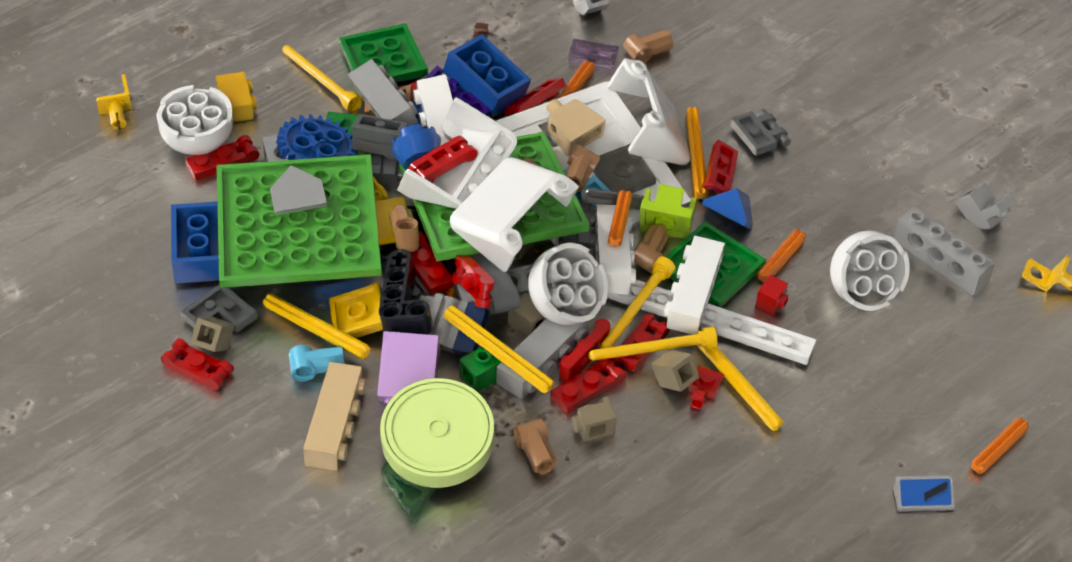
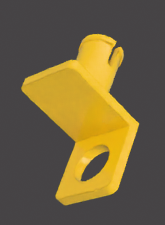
[96,74,132,129]
[1022,256,1072,292]

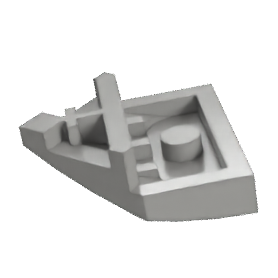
[270,166,327,215]

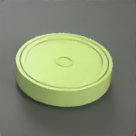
[380,378,494,488]

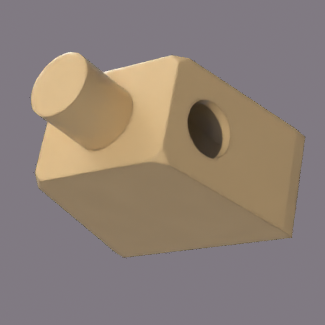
[546,99,606,157]

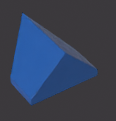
[702,188,753,230]

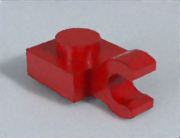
[689,366,724,410]

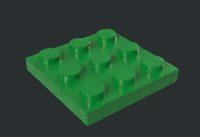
[339,23,428,83]
[665,221,766,308]

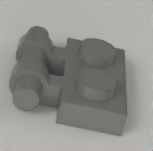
[730,109,791,156]

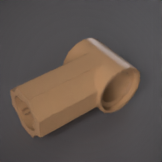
[623,30,674,63]
[565,144,600,192]
[389,205,419,252]
[634,224,669,273]
[513,418,557,475]

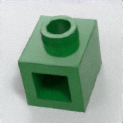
[459,347,501,392]

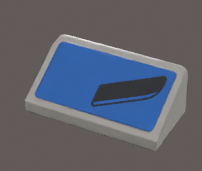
[893,475,955,512]

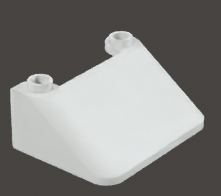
[608,58,691,165]
[397,97,517,209]
[450,157,579,273]

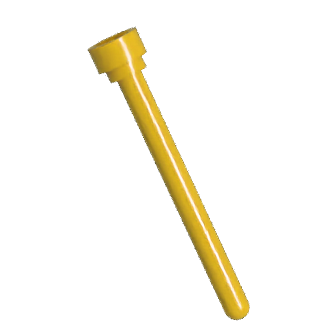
[283,45,362,113]
[600,256,676,349]
[588,326,717,361]

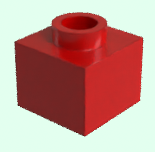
[755,275,789,317]

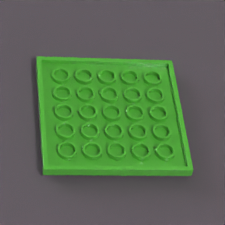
[399,132,589,261]
[217,154,382,288]

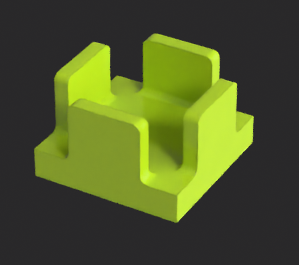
[639,184,697,240]

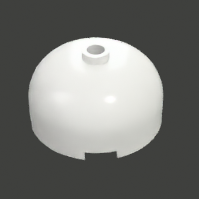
[156,85,233,155]
[830,231,910,311]
[528,243,608,325]

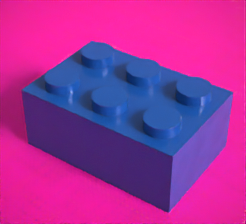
[443,34,531,118]
[171,202,219,283]

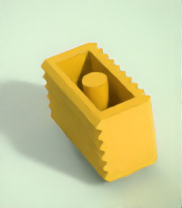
[216,71,257,122]

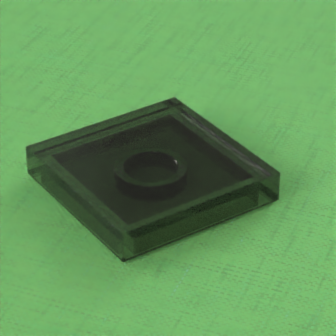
[593,144,657,193]

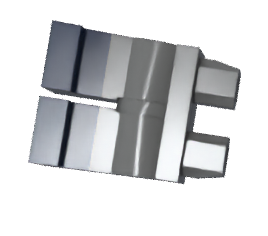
[420,293,490,357]

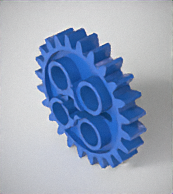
[276,114,358,160]

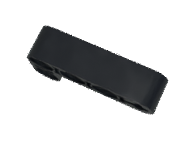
[379,249,434,335]

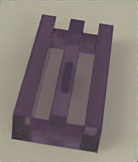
[568,38,619,69]

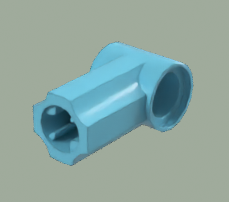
[289,345,344,381]

